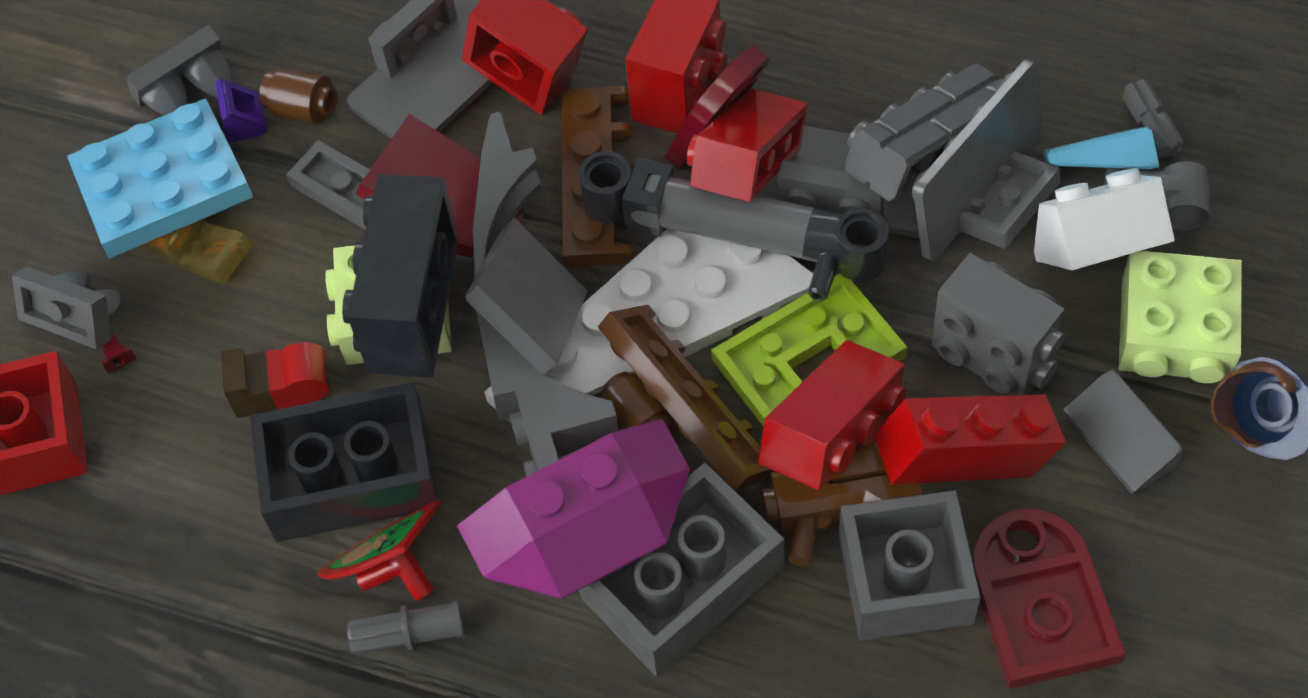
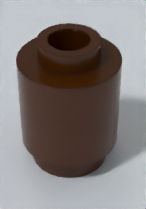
[259,67,337,124]
[601,371,677,437]

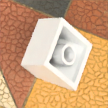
[1034,168,1175,270]

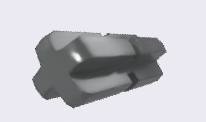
[1123,79,1183,159]

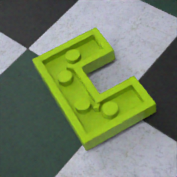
[711,274,907,427]

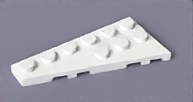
[484,228,813,422]

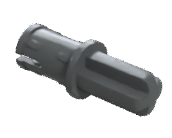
[347,600,465,654]

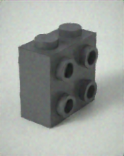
[931,253,1065,395]

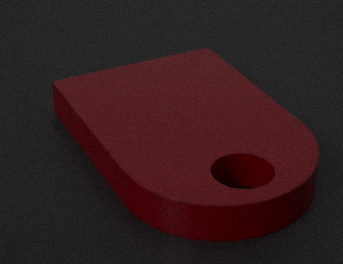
[664,44,770,171]
[356,114,523,258]
[972,509,1126,689]

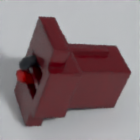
[101,335,136,373]

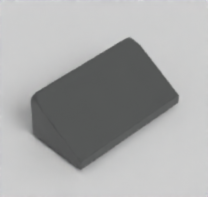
[1062,369,1183,496]

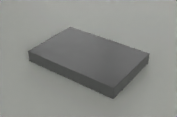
[465,218,588,375]

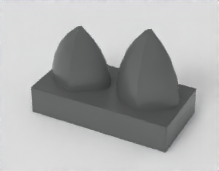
[126,24,232,115]
[12,266,121,350]

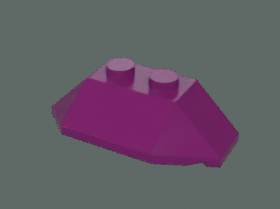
[457,419,690,600]

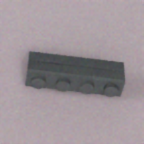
[844,63,1003,201]

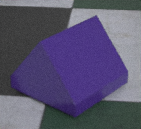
[215,78,267,144]

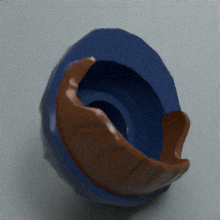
[1210,356,1308,460]

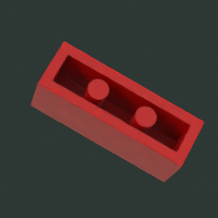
[687,88,808,202]
[758,340,907,491]
[873,394,1066,485]

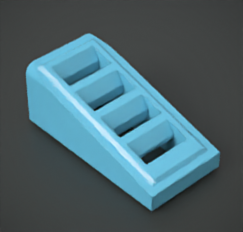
[1042,127,1159,169]

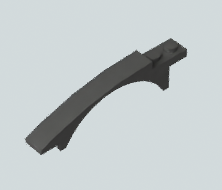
[473,111,618,477]

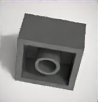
[839,490,980,641]

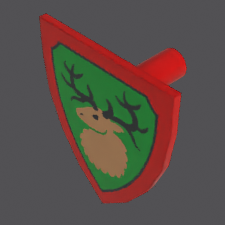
[316,500,441,601]

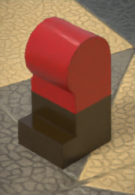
[221,342,329,418]

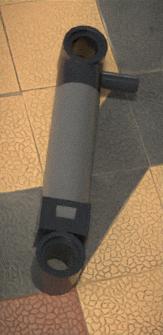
[579,151,889,301]

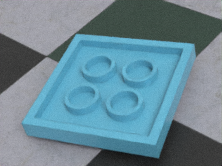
[67,98,253,259]

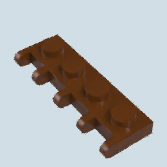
[561,86,636,267]
[598,304,776,491]

